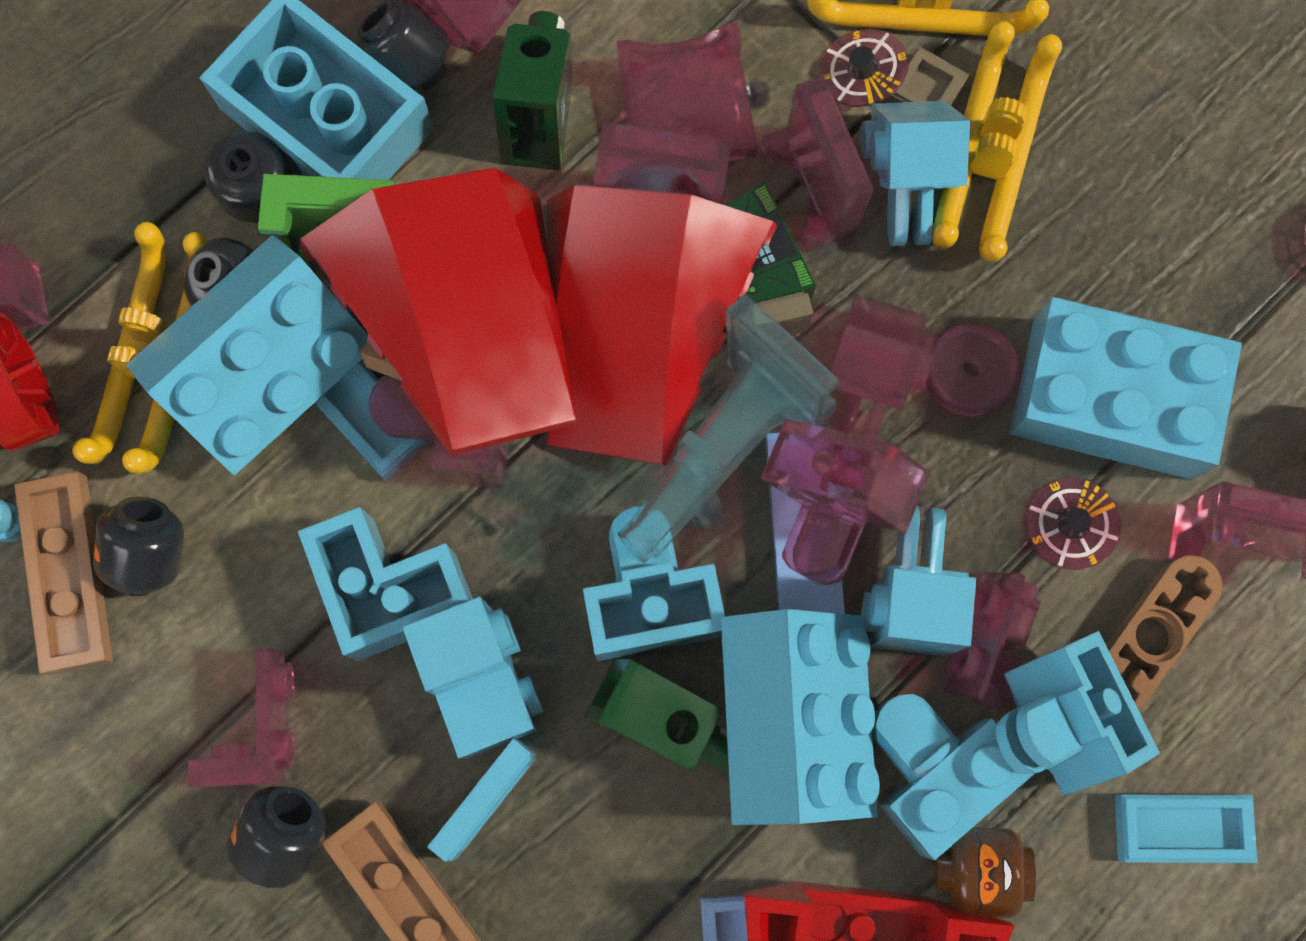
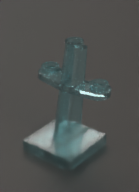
[618,293,840,563]

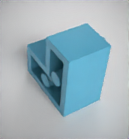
[298,507,473,661]
[402,597,544,759]

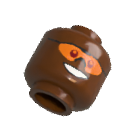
[935,827,1036,919]

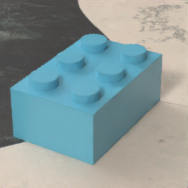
[199,0,434,180]
[126,235,368,476]
[1009,297,1242,480]
[721,609,880,825]

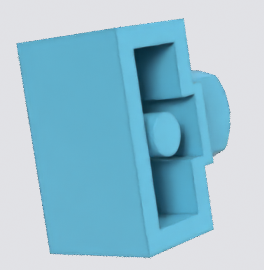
[861,101,970,246]
[861,504,976,657]
[583,506,725,661]
[996,631,1160,796]
[872,694,1034,860]

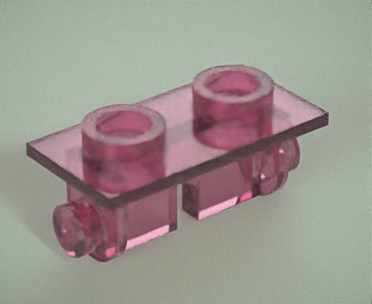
[942,572,1041,710]

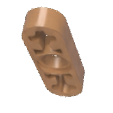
[1106,555,1223,711]

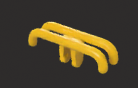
[807,0,1049,36]
[932,21,1062,263]
[72,222,209,474]

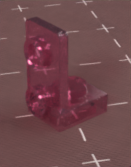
[188,648,295,788]

